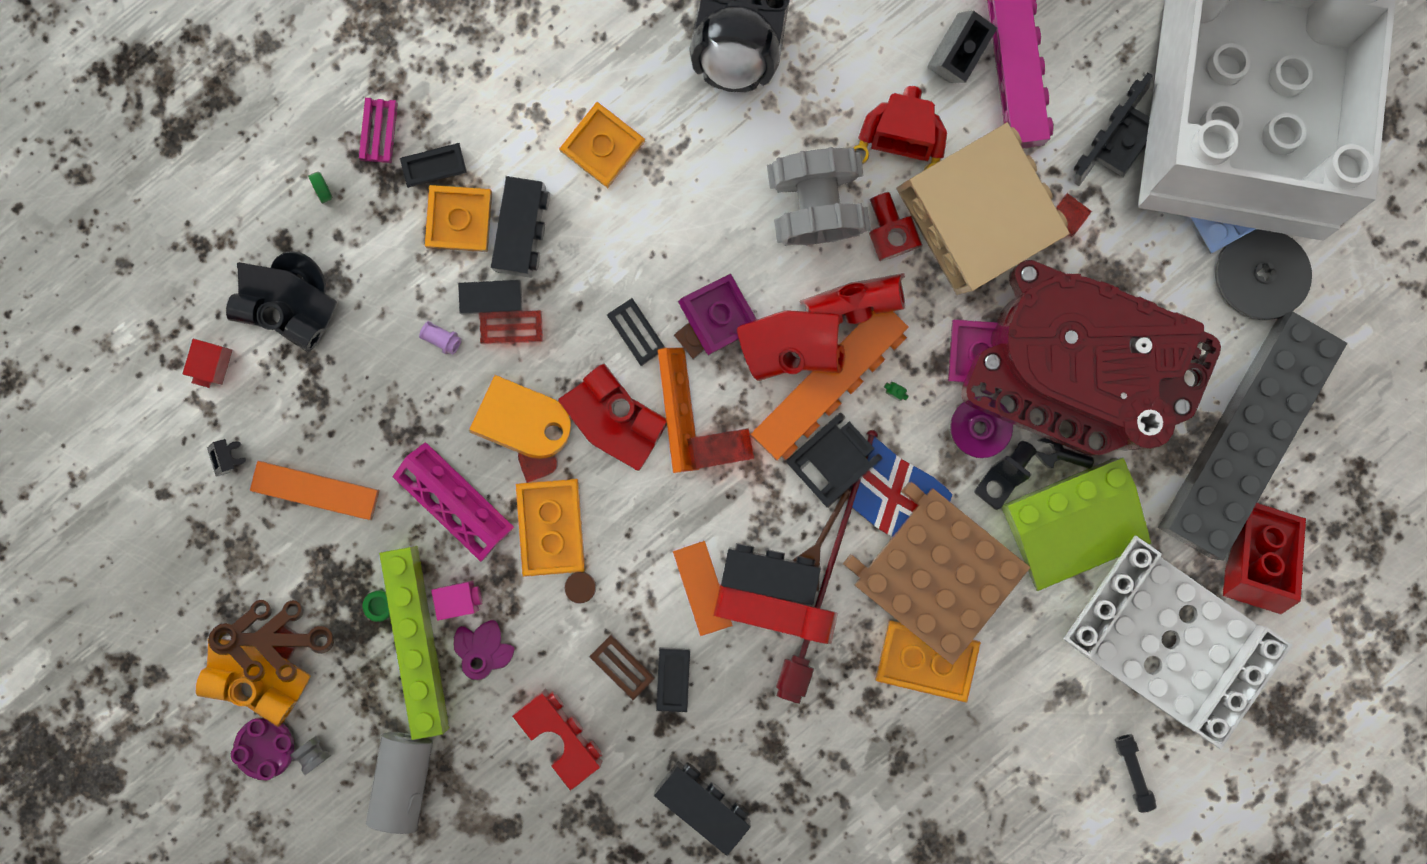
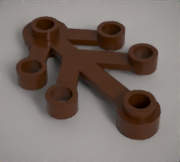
[208,600,334,682]

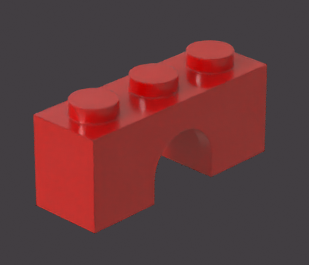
[512,688,603,791]

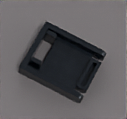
[786,413,883,508]

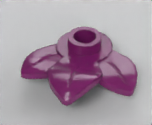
[453,620,515,680]

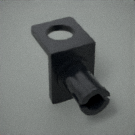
[974,441,1037,510]

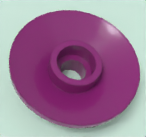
[950,396,1013,458]

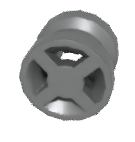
[290,736,331,775]

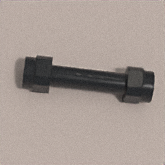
[1115,734,1157,813]

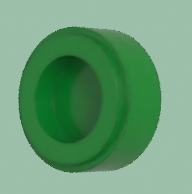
[308,171,333,204]
[362,590,390,622]

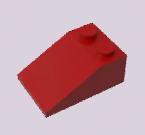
[1223,503,1306,614]

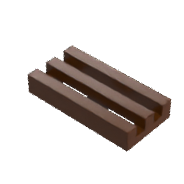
[589,634,655,700]

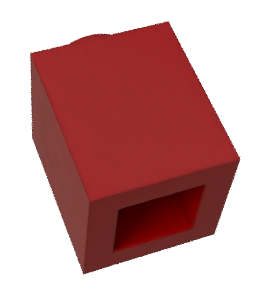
[182,338,233,388]

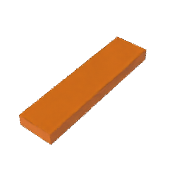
[658,348,700,473]
[250,461,380,520]

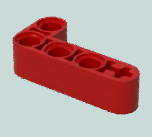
[713,585,838,644]

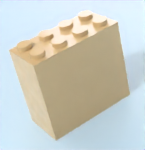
[896,122,1070,295]

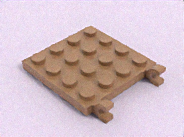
[843,482,1031,665]

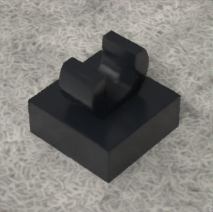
[207,439,246,477]

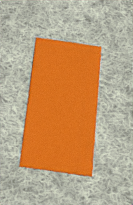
[673,541,733,636]

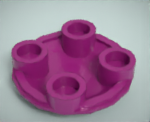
[231,718,294,780]

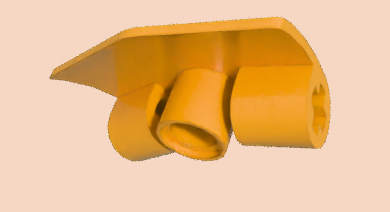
[196,639,311,727]

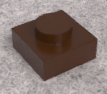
[674,323,705,360]

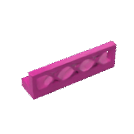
[392,442,514,562]

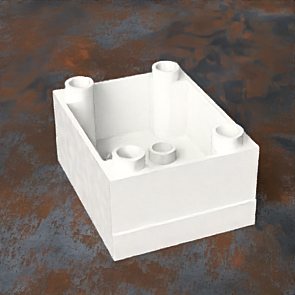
[1138,0,1396,241]

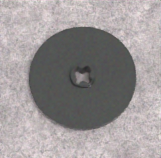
[1216,229,1312,320]

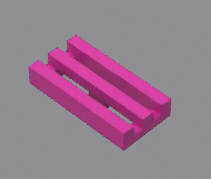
[359,97,398,163]

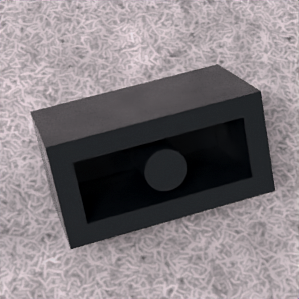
[927,11,997,83]

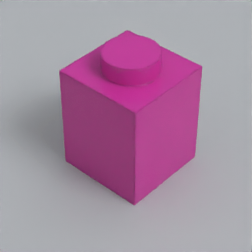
[431,580,482,621]

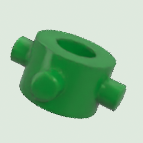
[884,381,909,401]

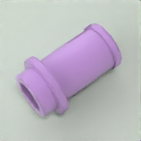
[419,321,461,355]

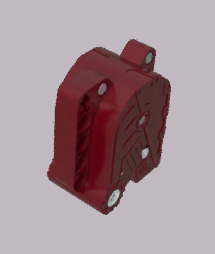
[961,260,1221,456]

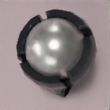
[689,0,790,92]

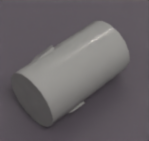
[366,732,433,834]

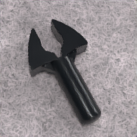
[1035,437,1094,469]

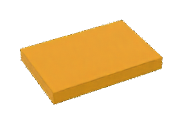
[516,479,585,577]
[875,620,981,703]

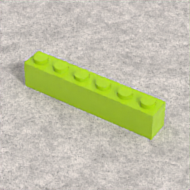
[379,546,450,740]

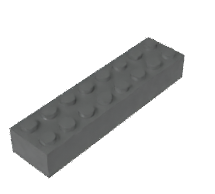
[1158,312,1348,561]

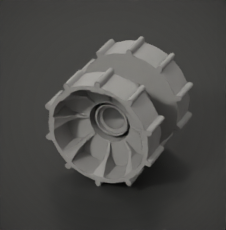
[767,147,871,246]

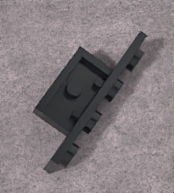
[1074,72,1153,186]

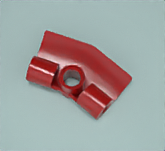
[799,273,905,324]
[737,310,845,381]
[558,363,667,471]

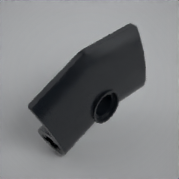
[226,262,337,352]

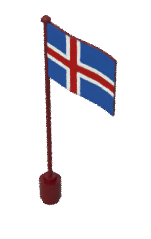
[776,430,952,704]

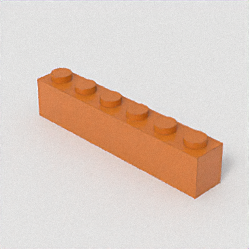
[750,310,909,461]

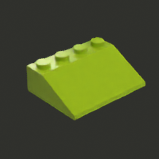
[1001,457,1152,591]

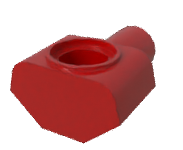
[869,192,923,261]

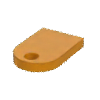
[469,375,571,459]

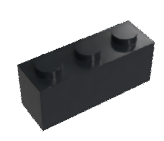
[491,176,550,278]
[721,543,821,605]
[654,761,751,856]

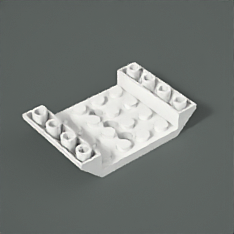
[1063,536,1293,749]

